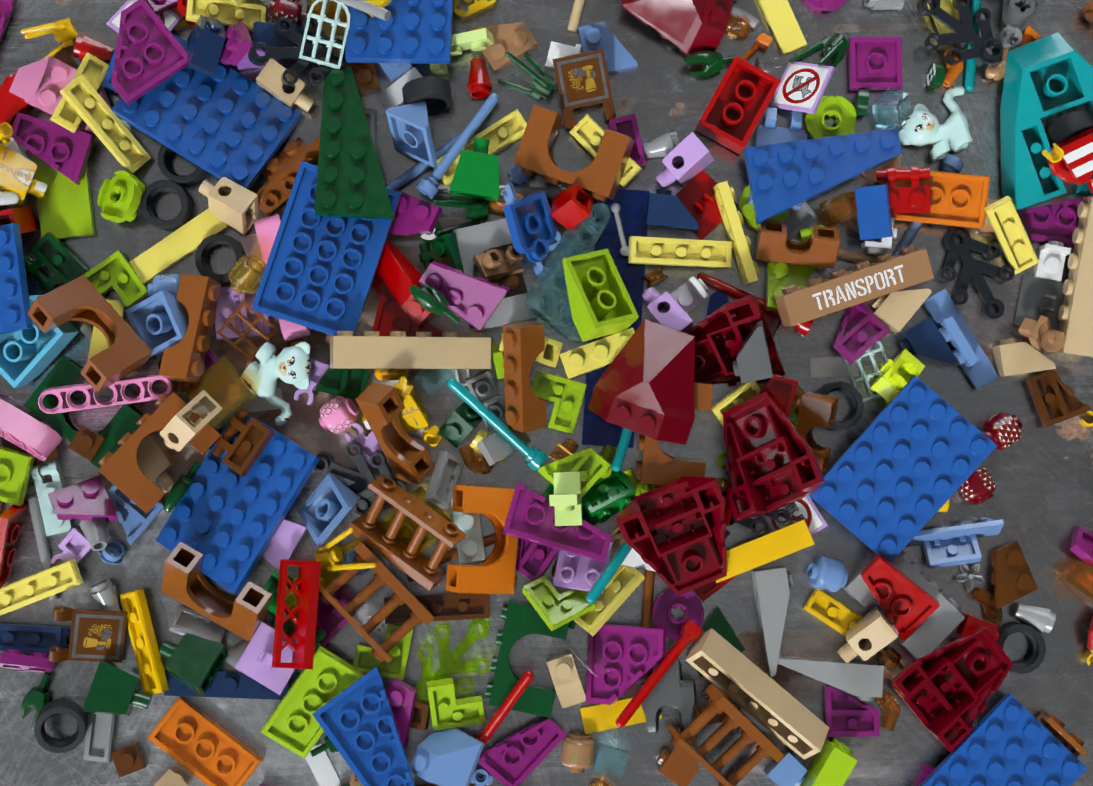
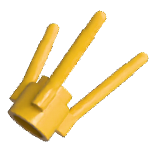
[20,18,78,60]
[315,528,376,573]

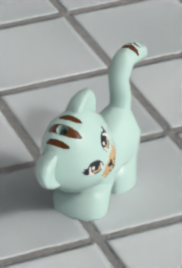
[898,86,973,162]
[241,342,311,426]

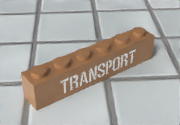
[774,245,934,326]

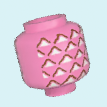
[318,395,359,434]

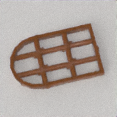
[217,301,287,363]

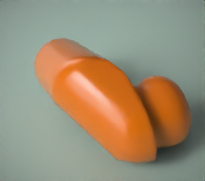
[942,47,963,88]

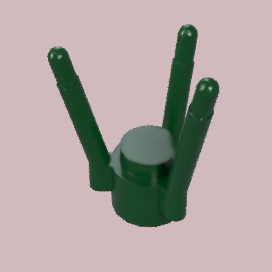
[789,33,850,68]
[498,51,557,101]
[432,196,488,236]

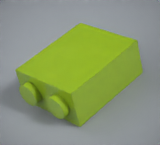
[799,738,858,786]

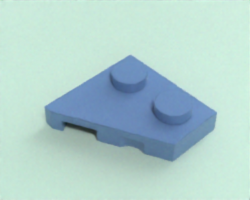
[578,22,638,75]
[107,485,164,545]

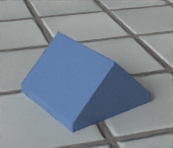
[386,101,437,167]
[298,473,360,547]

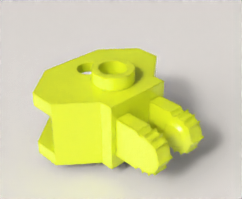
[869,349,925,404]

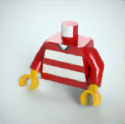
[1042,128,1093,194]

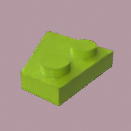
[538,447,611,497]

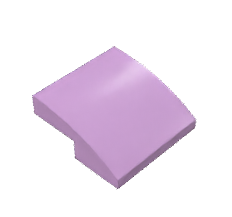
[214,283,270,341]

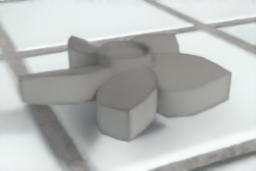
[953,563,985,592]

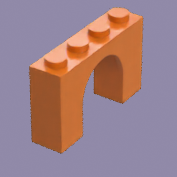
[446,485,518,594]

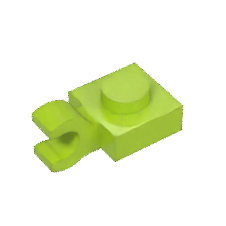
[488,333,504,380]

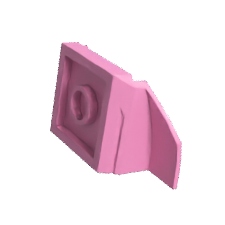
[9,56,112,135]

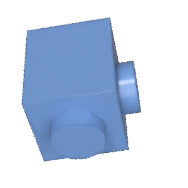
[764,748,808,786]

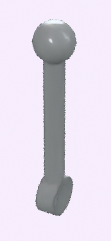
[610,203,629,256]

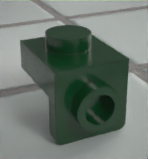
[439,402,483,448]

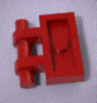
[876,166,931,214]

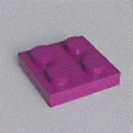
[848,37,903,91]

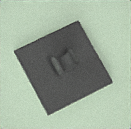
[1013,275,1065,330]

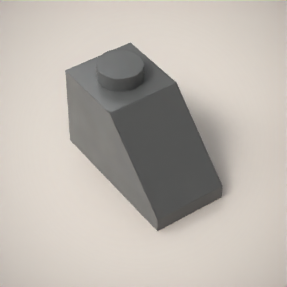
[732,321,773,383]

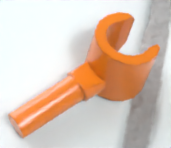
[741,33,773,61]

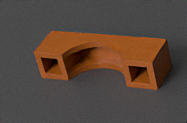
[159,274,222,384]
[502,321,547,432]
[356,383,435,485]
[657,684,742,786]

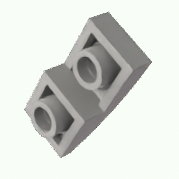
[465,369,506,430]

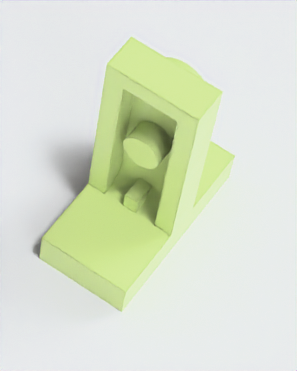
[430,28,494,76]
[549,472,583,526]

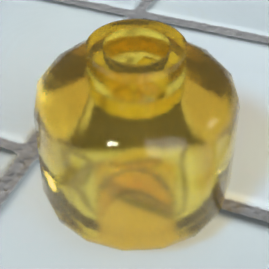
[228,255,266,294]

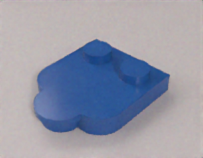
[503,191,556,263]

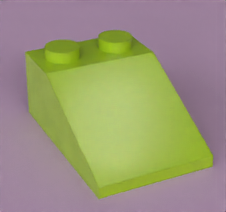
[562,248,639,342]

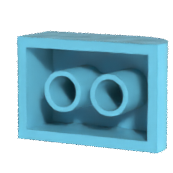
[0,295,79,389]

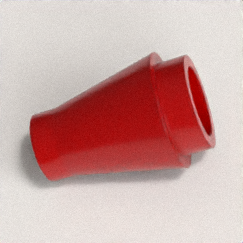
[73,36,114,63]
[467,58,492,99]

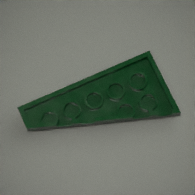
[315,66,395,220]

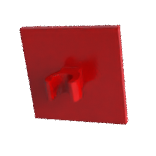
[676,170,738,240]

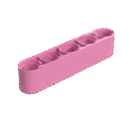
[254,214,311,342]
[38,374,172,414]
[0,398,62,461]

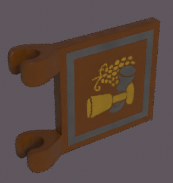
[552,48,616,129]
[48,606,128,663]

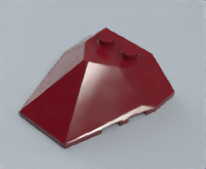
[621,0,733,55]
[685,294,786,386]
[588,319,695,445]
[723,392,825,521]
[615,476,727,596]
[891,626,1013,753]

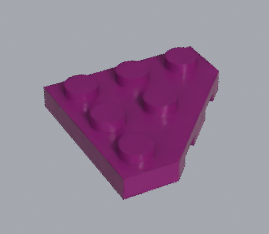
[111,0,188,105]
[586,624,667,705]

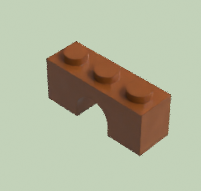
[755,220,840,269]
[794,392,839,476]

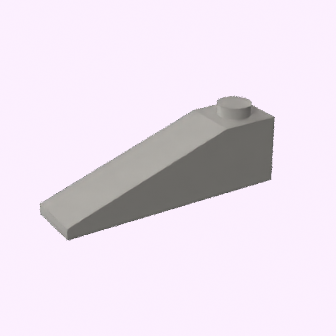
[751,566,793,677]
[778,656,884,701]

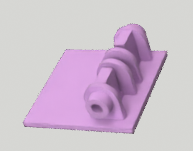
[553,542,613,593]

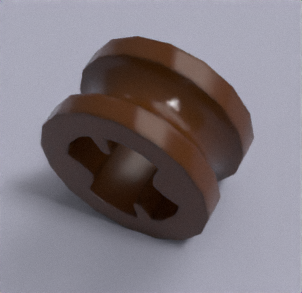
[642,266,668,288]

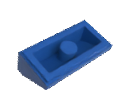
[855,184,893,240]

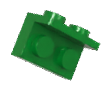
[582,470,636,526]

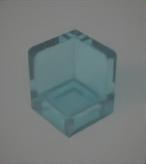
[872,91,911,129]
[413,369,455,398]
[592,743,630,777]

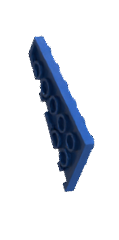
[743,128,902,225]
[312,666,415,786]

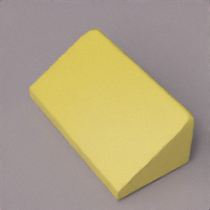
[711,381,761,426]

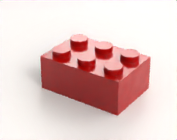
[695,56,781,154]

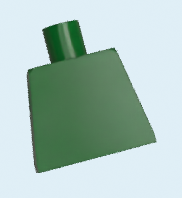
[449,138,499,202]

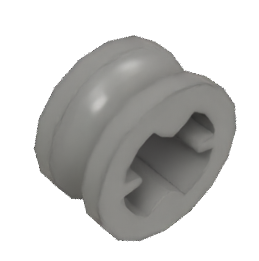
[996,26,1022,49]

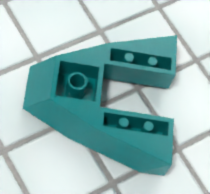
[1000,33,1093,211]

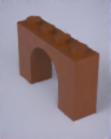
[513,105,635,202]
[28,275,152,392]
[635,381,713,485]
[98,392,221,514]
[161,541,272,642]

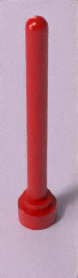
[697,272,814,336]
[615,619,704,728]
[477,670,534,765]

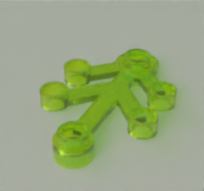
[415,619,490,702]

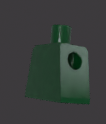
[159,634,228,697]
[83,660,152,716]

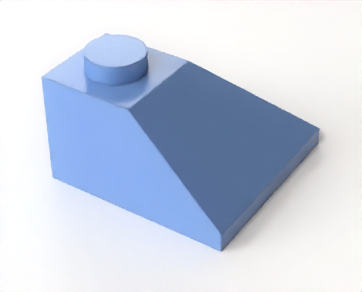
[125,290,189,357]
[410,728,485,786]

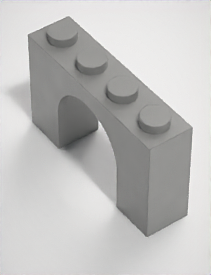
[453,218,537,332]
[843,550,965,660]

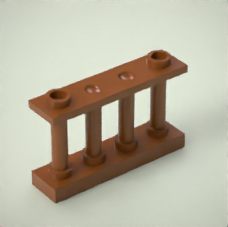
[347,474,467,591]
[318,542,436,663]
[667,683,785,786]

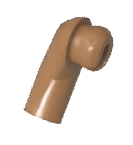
[985,48,1012,81]

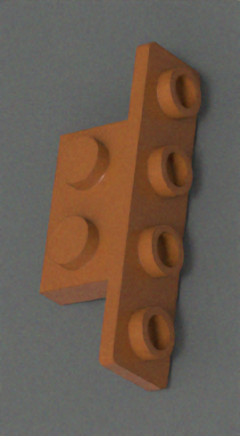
[255,136,320,216]

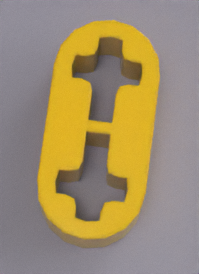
[453,0,498,20]

